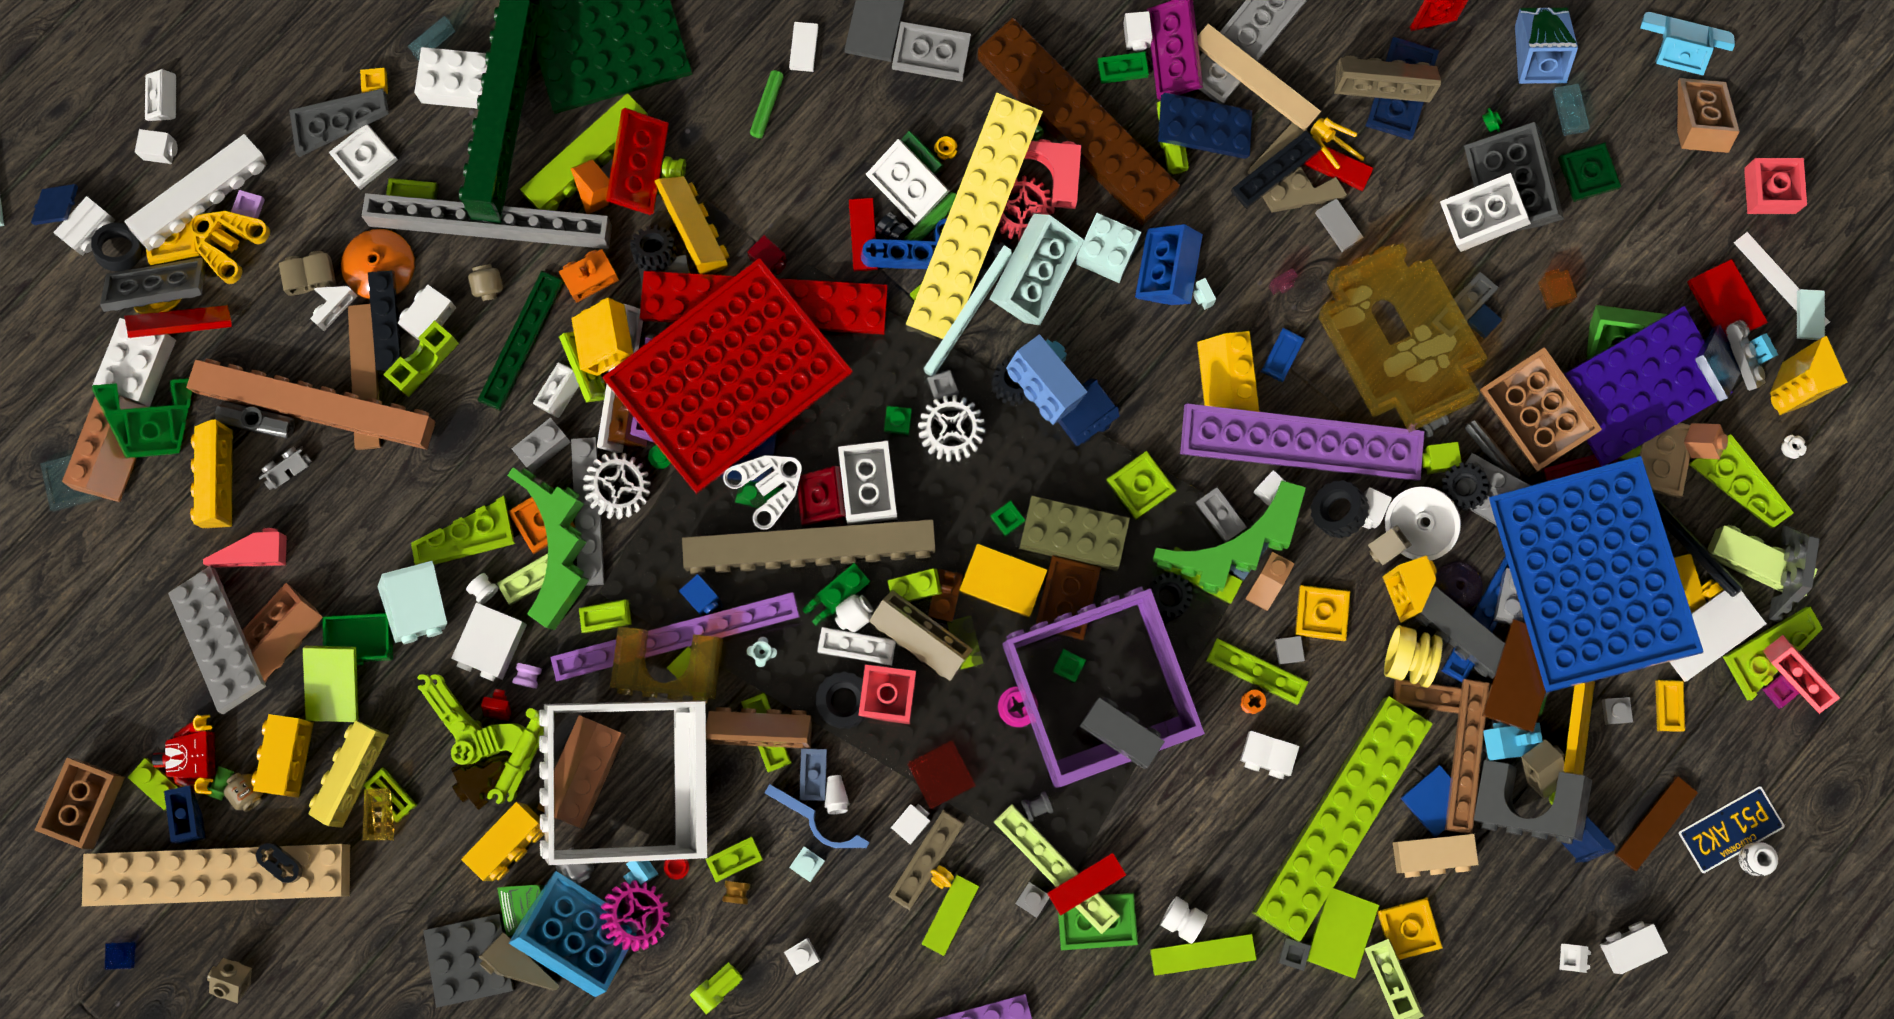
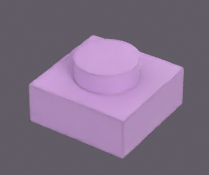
[231,190,265,219]

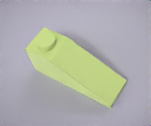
[1365,939,1424,1019]

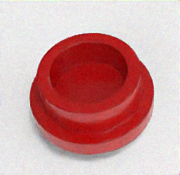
[664,859,690,880]

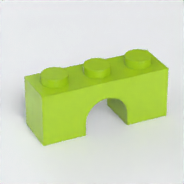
[383,320,459,397]

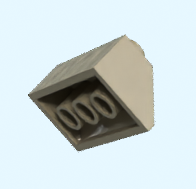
[1334,56,1441,102]

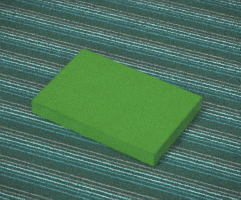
[1058,893,1138,950]

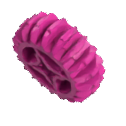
[599,880,670,952]

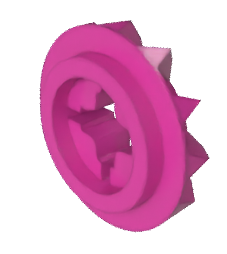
[997,687,1038,727]

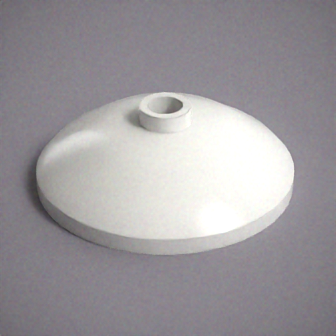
[1385,486,1461,561]

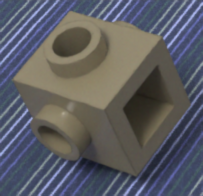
[207,958,252,1004]

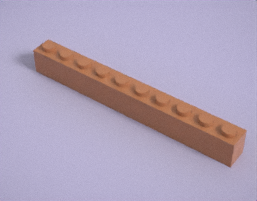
[186,358,436,450]

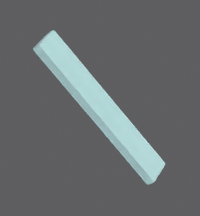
[924,245,1012,376]

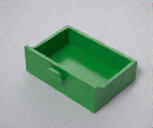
[323,614,393,666]

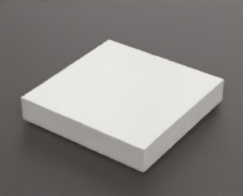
[329,125,398,190]

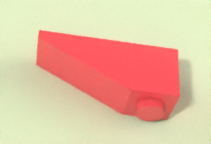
[203,528,287,568]

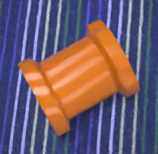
[1240,690,1266,714]

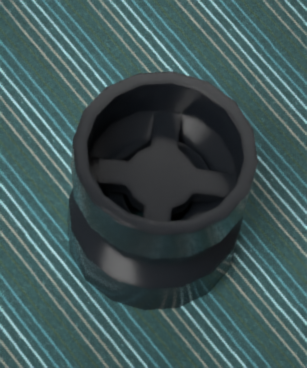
[876,212,910,240]

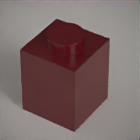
[747,235,787,275]

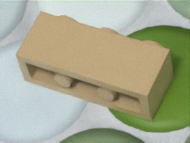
[1393,834,1479,878]

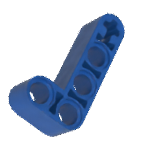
[861,218,947,269]

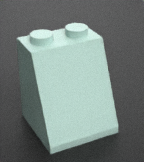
[378,561,447,644]

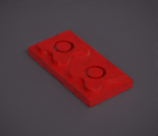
[606,108,669,215]

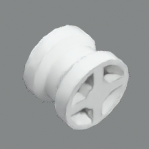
[466,573,499,605]

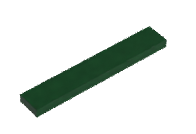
[478,270,565,411]

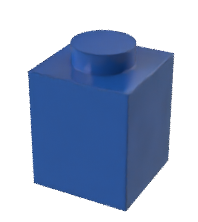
[679,574,720,616]

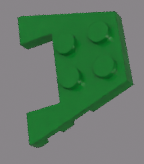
[92,379,192,458]

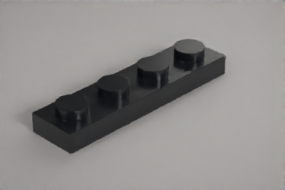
[1231,131,1322,209]
[368,270,402,371]

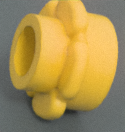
[934,136,958,160]
[1702,579,1724,601]
[931,865,954,889]

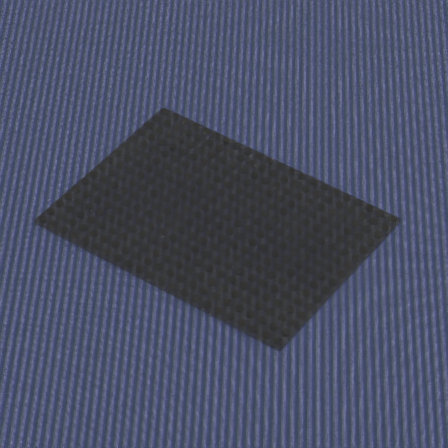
[600,265,1255,870]

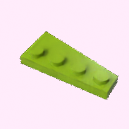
[1689,434,1794,528]
[411,496,515,565]
[1723,607,1823,701]

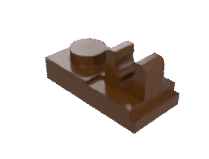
[928,569,963,623]

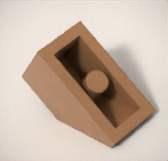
[1245,552,1295,611]

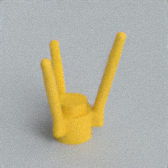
[1310,117,1364,169]

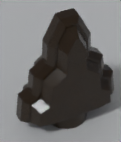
[451,755,509,810]

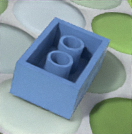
[1006,334,1087,425]

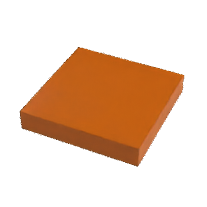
[508,497,575,554]

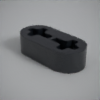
[256,843,303,883]

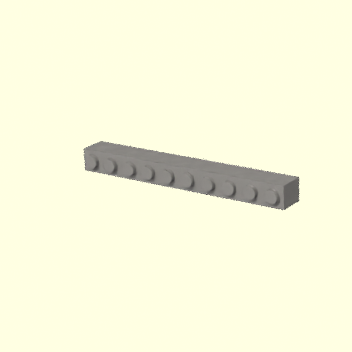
[362,193,612,249]

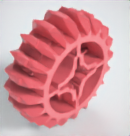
[997,175,1055,241]

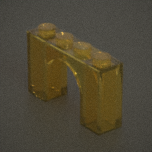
[610,627,723,704]

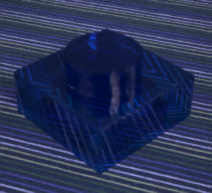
[105,942,135,970]

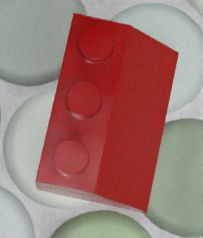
[1410,0,1468,32]

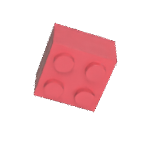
[1744,158,1807,214]

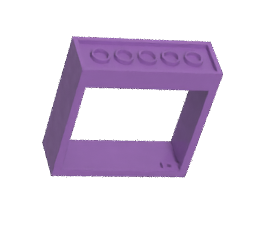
[1002,587,1205,788]

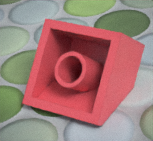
[859,665,916,724]

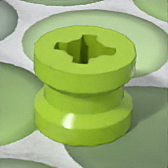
[661,156,686,178]

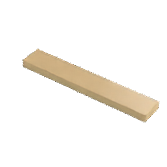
[1197,24,1321,131]

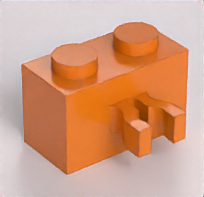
[559,249,619,303]

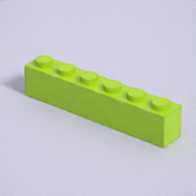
[520,93,648,211]

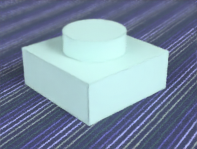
[1193,278,1216,310]
[789,846,825,882]

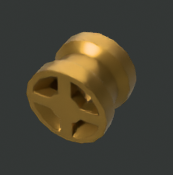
[722,881,750,905]

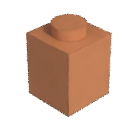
[1684,423,1728,459]

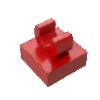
[481,689,511,721]

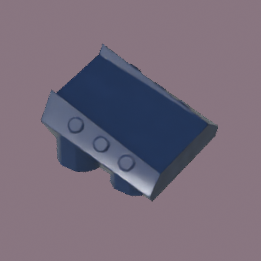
[1058,378,1120,446]
[1556,816,1615,863]

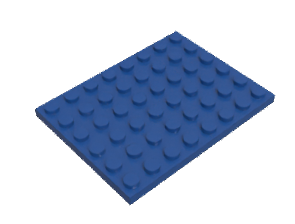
[1489,456,1704,693]

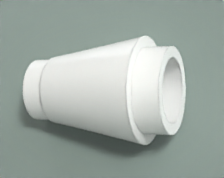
[825,775,850,814]

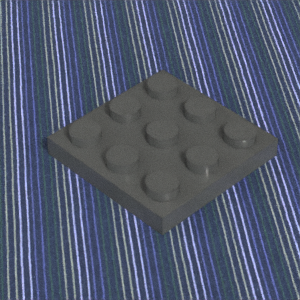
[423,914,515,1008]

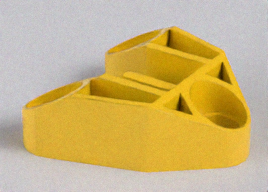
[190,211,270,284]

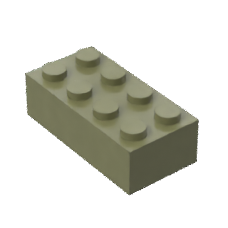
[1020,496,1130,571]

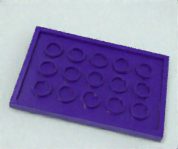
[1564,306,1733,466]

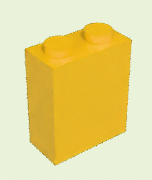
[572,298,633,376]

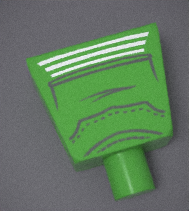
[497,885,544,936]

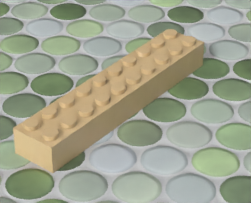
[82,844,350,906]

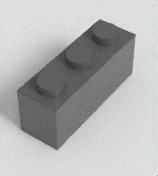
[1080,697,1165,769]

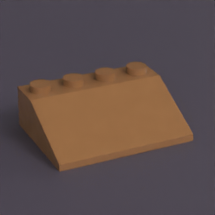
[1480,347,1602,472]

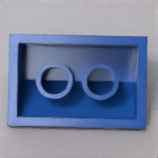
[1135,224,1203,305]

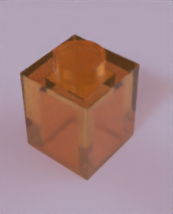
[1538,269,1577,310]

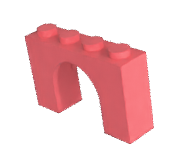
[1024,139,1081,209]

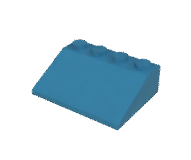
[509,871,636,997]

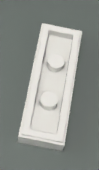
[817,627,896,666]

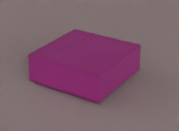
[1762,674,1799,709]

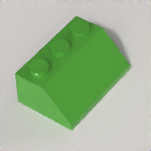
[1587,305,1667,360]

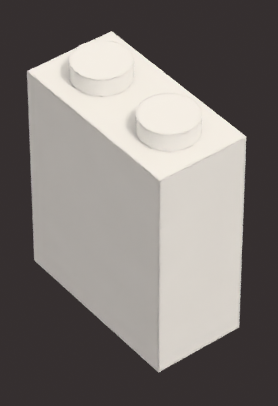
[451,603,527,682]

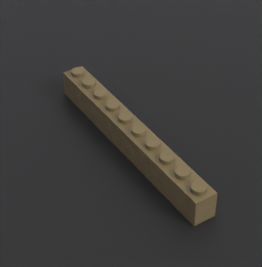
[682,520,935,575]

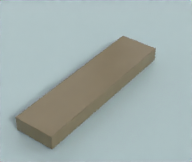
[888,810,965,911]

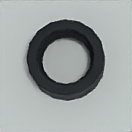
[91,223,142,271]

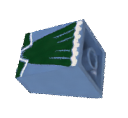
[1515,8,1578,84]

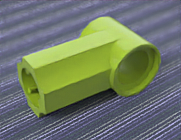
[690,962,743,1015]

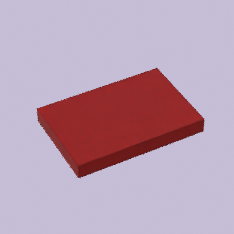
[1687,259,1768,338]

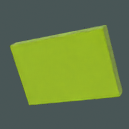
[303,646,359,722]
[1307,888,1379,979]

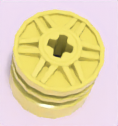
[1384,625,1443,688]

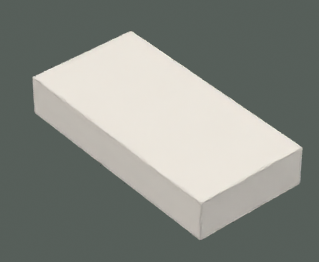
[789,22,819,72]

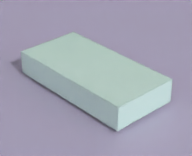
[1797,289,1825,340]

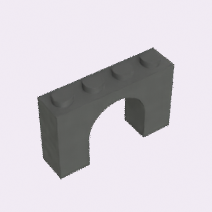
[1474,760,1592,844]

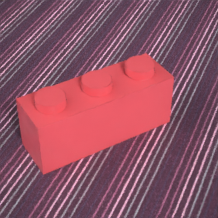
[1763,635,1840,714]

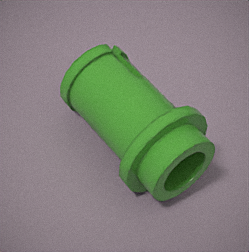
[207,766,234,801]

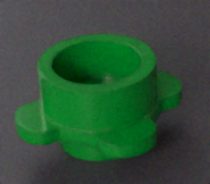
[1482,108,1502,132]

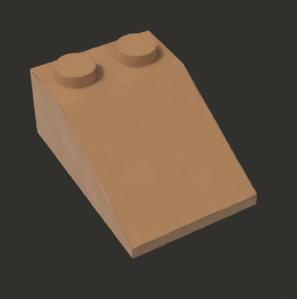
[1677,78,1740,153]

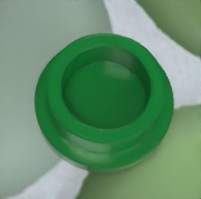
[648,445,671,469]

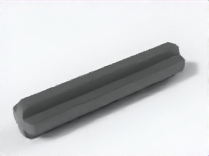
[1465,420,1521,478]

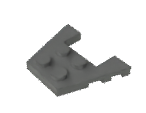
[1769,525,1819,622]

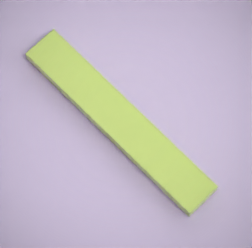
[994,804,1120,934]

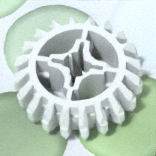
[918,395,985,462]
[583,452,651,519]

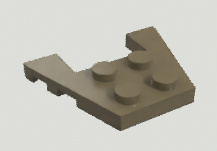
[1247,122,1347,212]

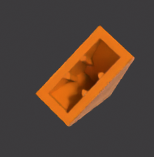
[571,160,609,214]

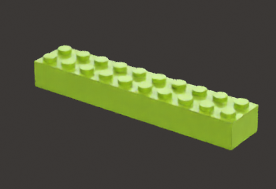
[1252,696,1432,942]

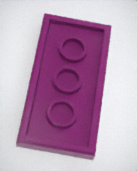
[1147,0,1203,101]

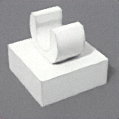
[1560,944,1591,973]

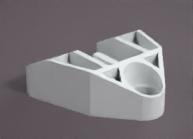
[723,455,801,529]

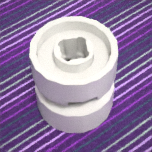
[1160,896,1208,944]

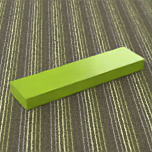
[1206,638,1308,705]
[1150,934,1256,976]

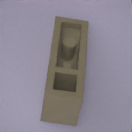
[479,932,559,991]

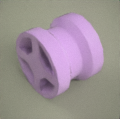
[512,663,542,689]

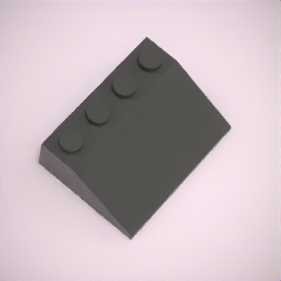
[1464,122,1564,232]

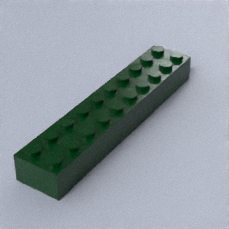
[459,0,542,223]

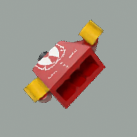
[152,715,215,794]

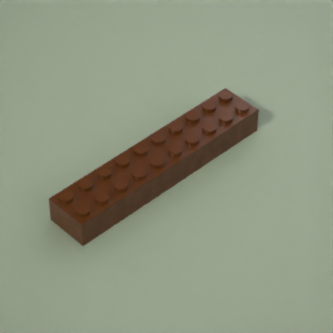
[978,18,1180,226]

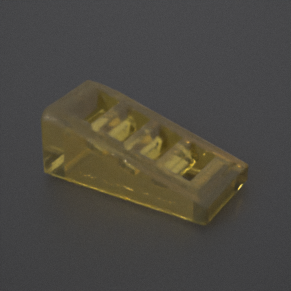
[362,788,394,842]

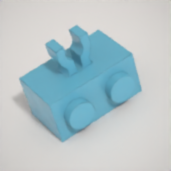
[1483,722,1543,761]

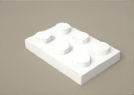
[866,139,950,226]

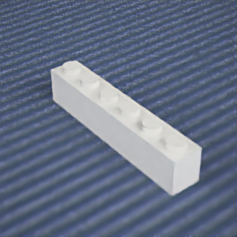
[124,134,267,251]

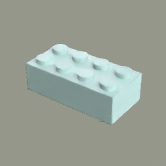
[990,214,1084,325]

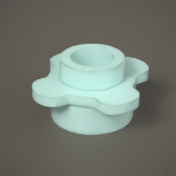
[747,637,777,667]

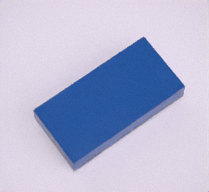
[1261,328,1305,383]

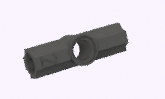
[215,401,295,439]

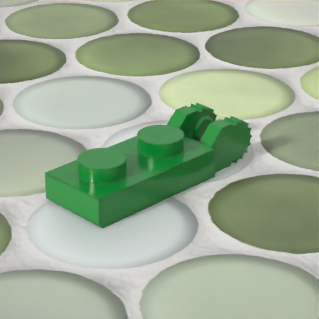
[802,563,871,626]

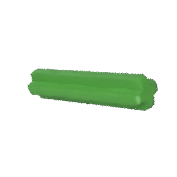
[750,70,783,139]
[903,192,956,241]

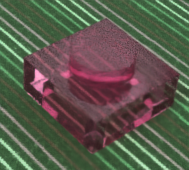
[1269,268,1298,295]

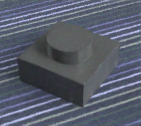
[1278,938,1311,971]

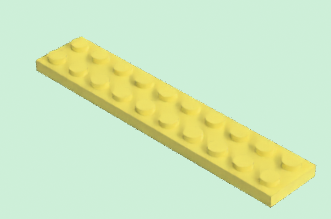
[906,93,1043,339]

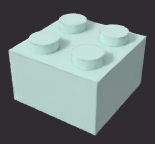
[1075,213,1141,283]

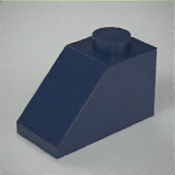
[164,785,206,844]

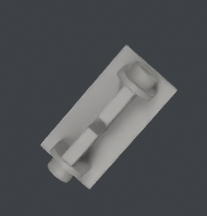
[259,446,312,490]

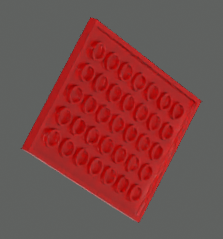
[602,258,853,495]

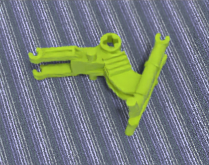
[417,674,556,804]

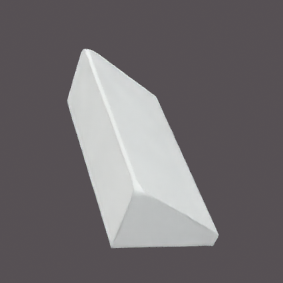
[145,69,176,121]
[533,362,579,418]

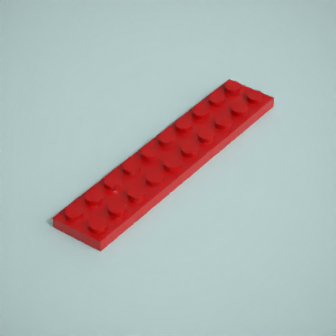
[640,271,888,335]

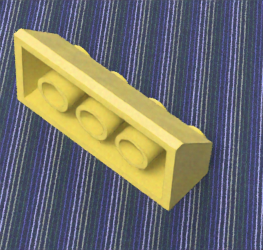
[308,721,389,828]

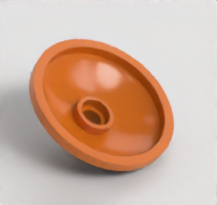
[341,229,415,299]

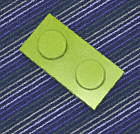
[888,568,942,602]
[127,758,180,811]
[705,837,763,883]

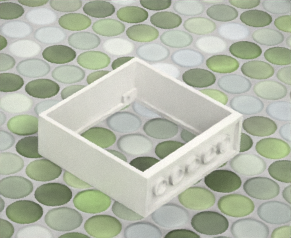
[539,700,707,865]

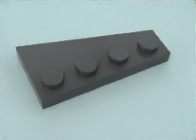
[289,89,389,157]

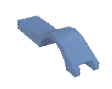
[765,784,870,848]

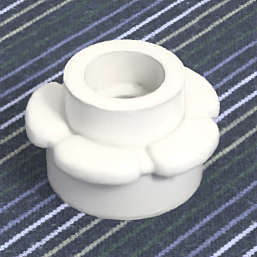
[1781,435,1807,459]

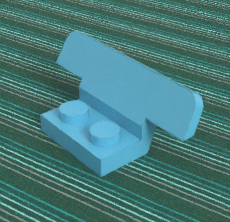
[1640,12,1735,75]

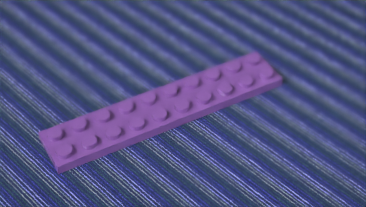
[1180,404,1424,481]

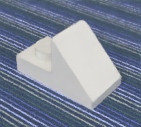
[310,286,357,331]

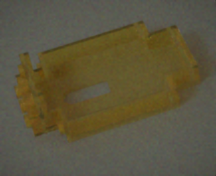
[1318,243,1487,433]

